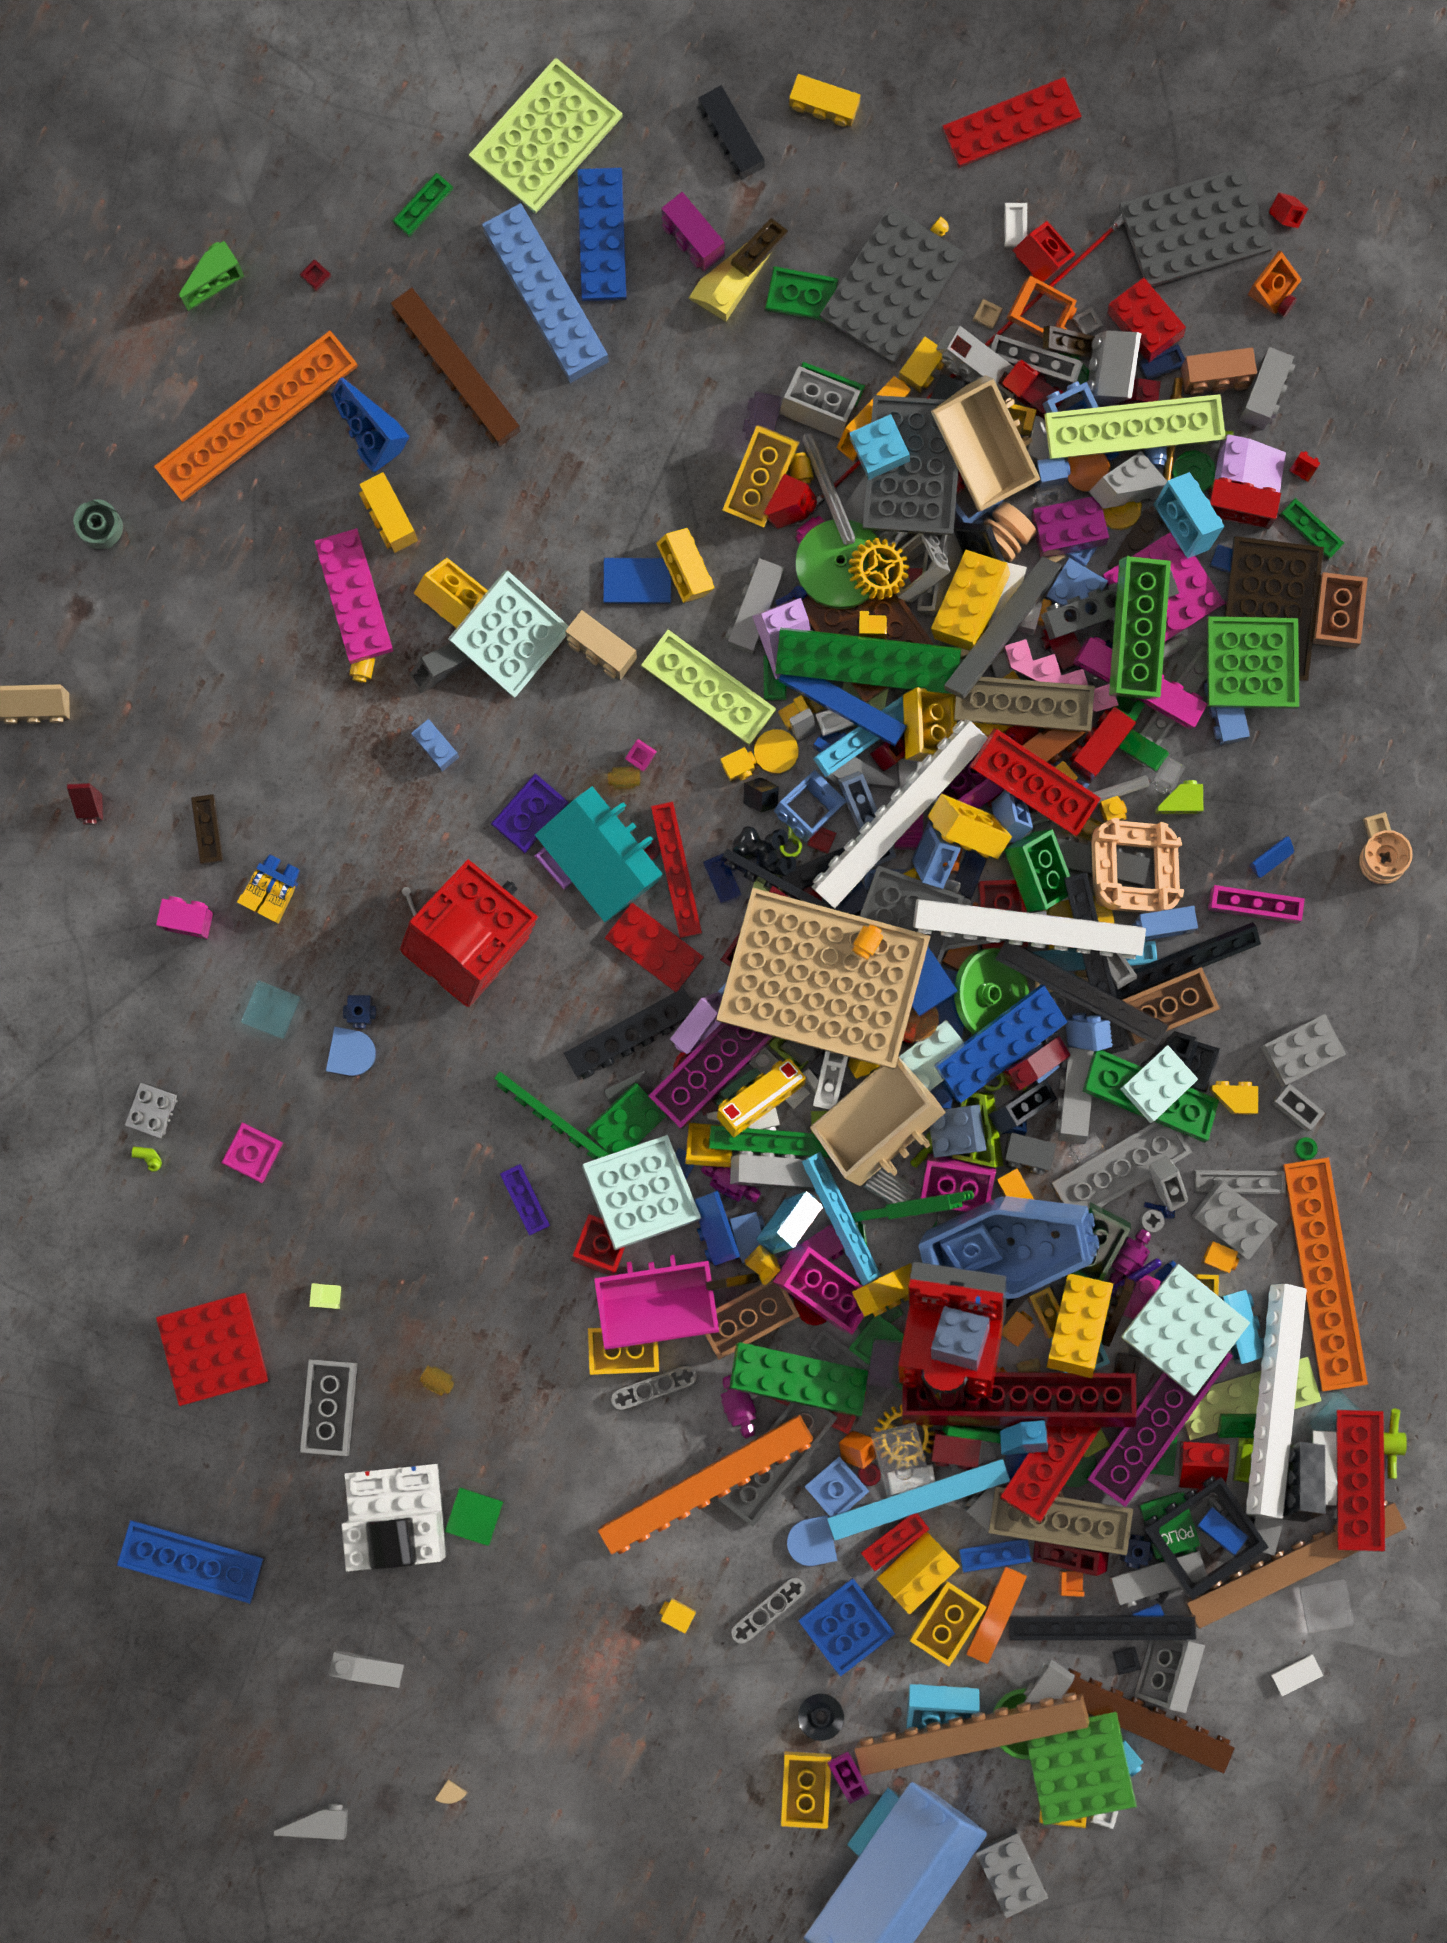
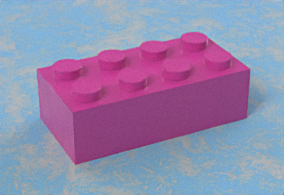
[773,1243,864,1335]

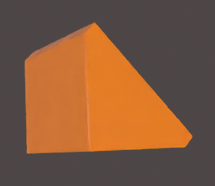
[1248,251,1302,314]

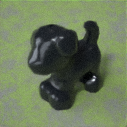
[732,826,796,876]

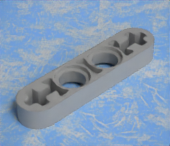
[611,1366,697,1410]
[731,1577,805,1644]

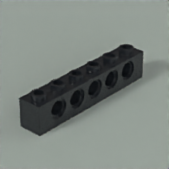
[564,988,694,1080]

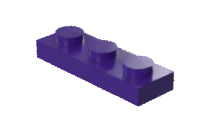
[500,1164,550,1236]

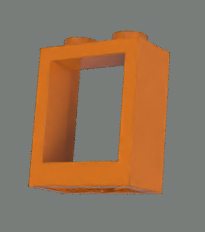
[1006,276,1077,338]

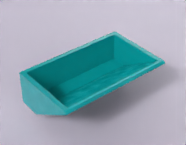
[535,786,663,922]

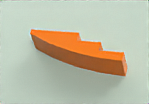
[966,1566,1027,1664]

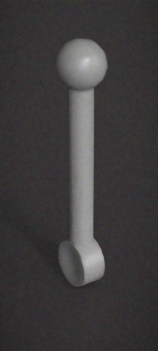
[402,887,417,916]

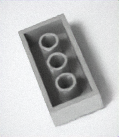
[300,1359,357,1456]

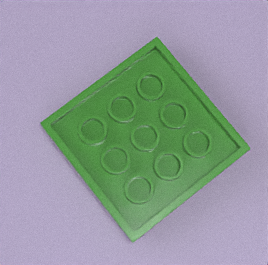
[1207,616,1299,709]
[1027,1712,1137,1825]

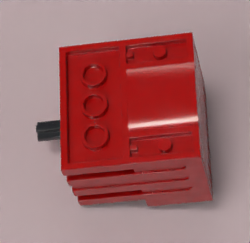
[400,859,538,1007]

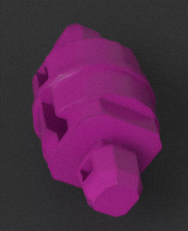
[701,1165,761,1202]
[1108,1229,1151,1285]
[721,1375,757,1439]

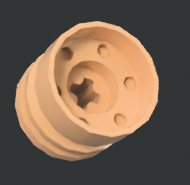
[984,502,1037,562]
[1359,830,1412,884]

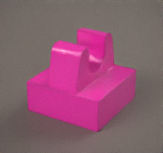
[625,739,657,771]

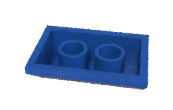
[694,1191,740,1266]

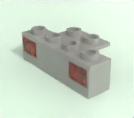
[936,326,1015,398]

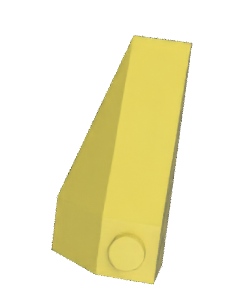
[689,240,771,322]

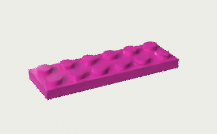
[314,528,393,664]

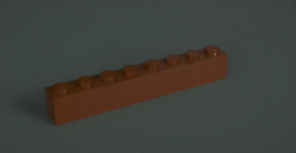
[391,287,521,447]
[1064,1668,1235,1774]

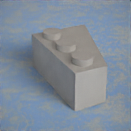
[1089,451,1167,509]

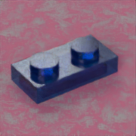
[703,853,742,904]

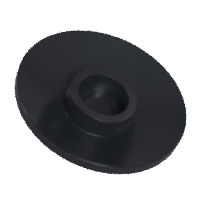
[798,1693,844,1741]

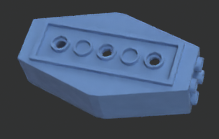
[919,1196,1099,1299]

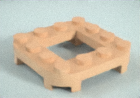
[1091,818,1184,913]

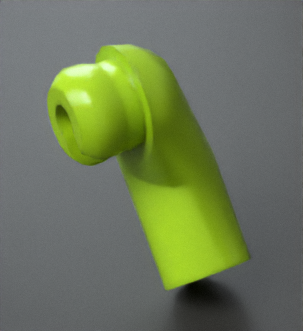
[132,1146,162,1172]

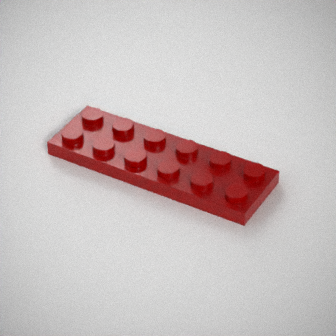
[942,77,1082,168]
[970,728,1101,837]
[1336,1410,1385,1552]
[1000,1426,1102,1524]

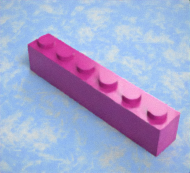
[1073,637,1207,730]

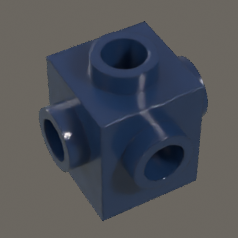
[343,995,376,1029]
[1118,1534,1153,1569]

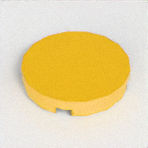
[1102,501,1142,531]
[754,729,799,774]

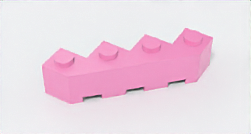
[1003,639,1118,712]

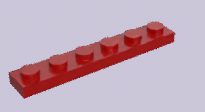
[651,802,702,939]

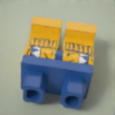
[237,854,300,924]

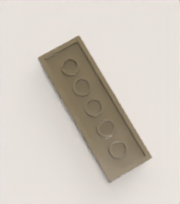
[954,677,1095,732]
[988,1486,1133,1555]

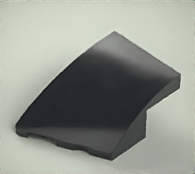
[1140,1031,1221,1093]

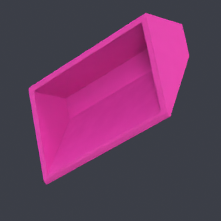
[594,1255,719,1350]

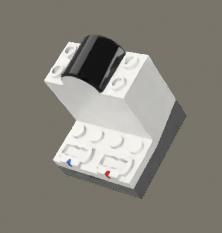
[342,1463,448,1571]

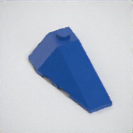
[331,378,410,473]

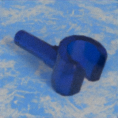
[775,586,807,606]
[1144,1202,1175,1219]

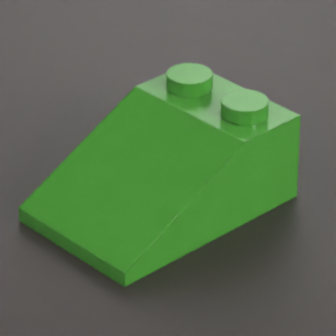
[179,241,244,311]

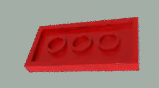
[605,903,704,992]

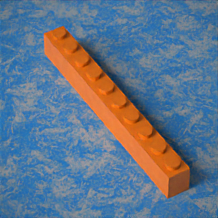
[598,1414,813,1555]

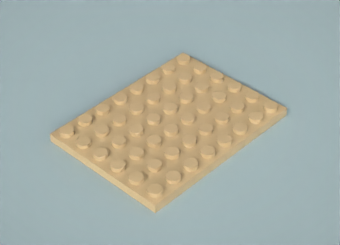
[716,888,930,1069]

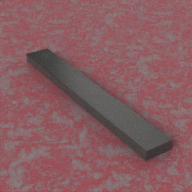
[944,556,1062,700]

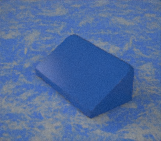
[1249,836,1294,878]

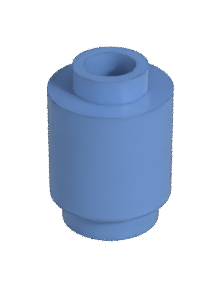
[1144,447,1167,468]

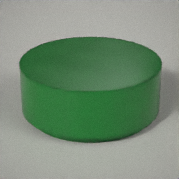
[1294,1137,1318,1160]

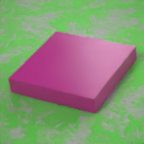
[221,1123,283,1184]

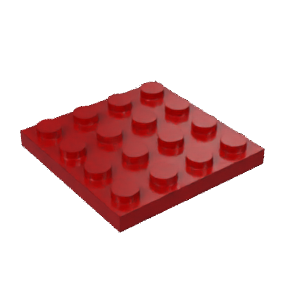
[156,1293,269,1406]

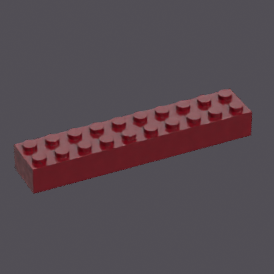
[902,1371,1137,1427]

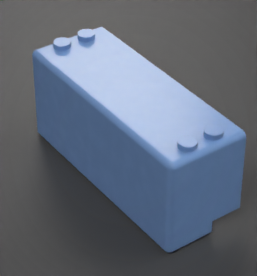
[804,1782,987,1943]

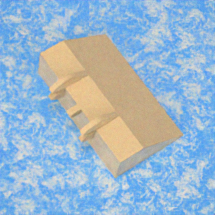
[931,375,1041,512]
[810,1056,946,1186]

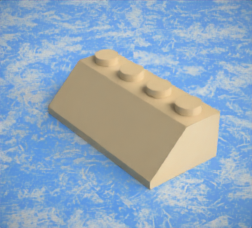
[0,684,70,724]

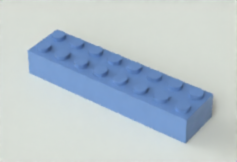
[482,203,609,383]

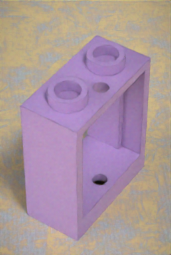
[670,992,723,1054]

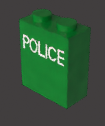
[1138,1491,1201,1561]

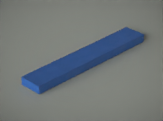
[778,674,907,746]

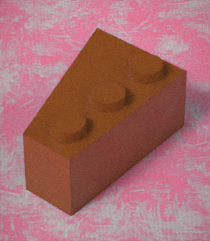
[1023,729,1087,765]

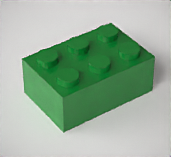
[1004,829,1070,912]

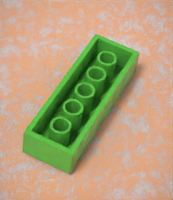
[1109,556,1171,700]

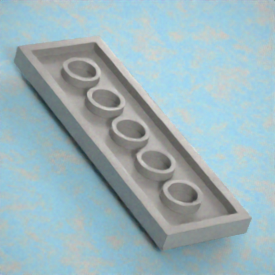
[1051,1122,1192,1207]

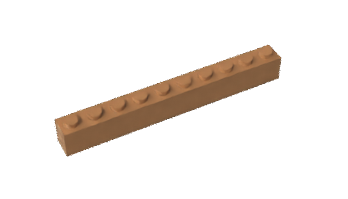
[1184,1500,1407,1629]
[855,1692,1089,1776]

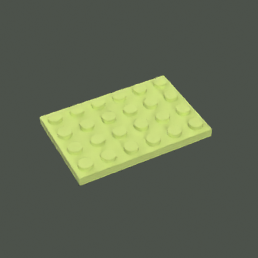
[469,58,623,214]

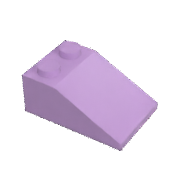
[1214,435,1286,493]
[752,598,811,679]

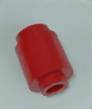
[1006,726,1039,746]

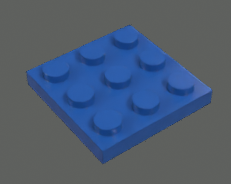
[798,1578,895,1677]

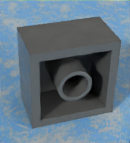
[1003,1133,1056,1176]

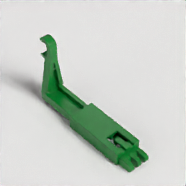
[851,1190,974,1285]

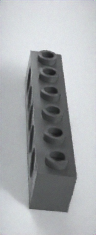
[1041,568,1179,640]

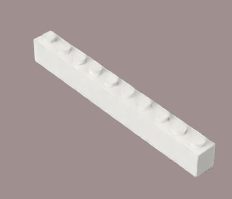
[812,719,988,908]
[913,899,1146,959]
[1246,1284,1307,1519]

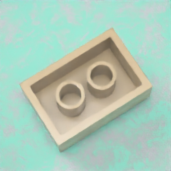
[565,610,637,680]

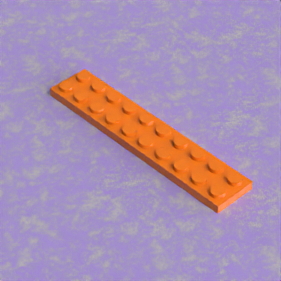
[154,330,358,503]
[1283,1157,1368,1391]

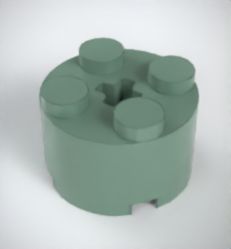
[73,499,123,550]

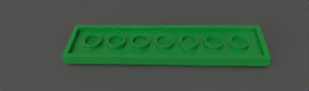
[775,627,961,694]

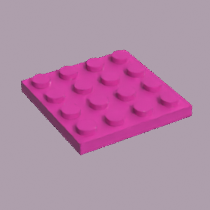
[1102,532,1225,641]

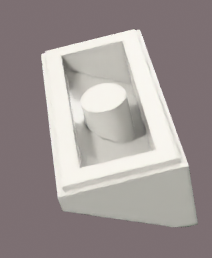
[1027,416,1049,463]

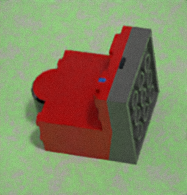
[898,1262,1006,1408]

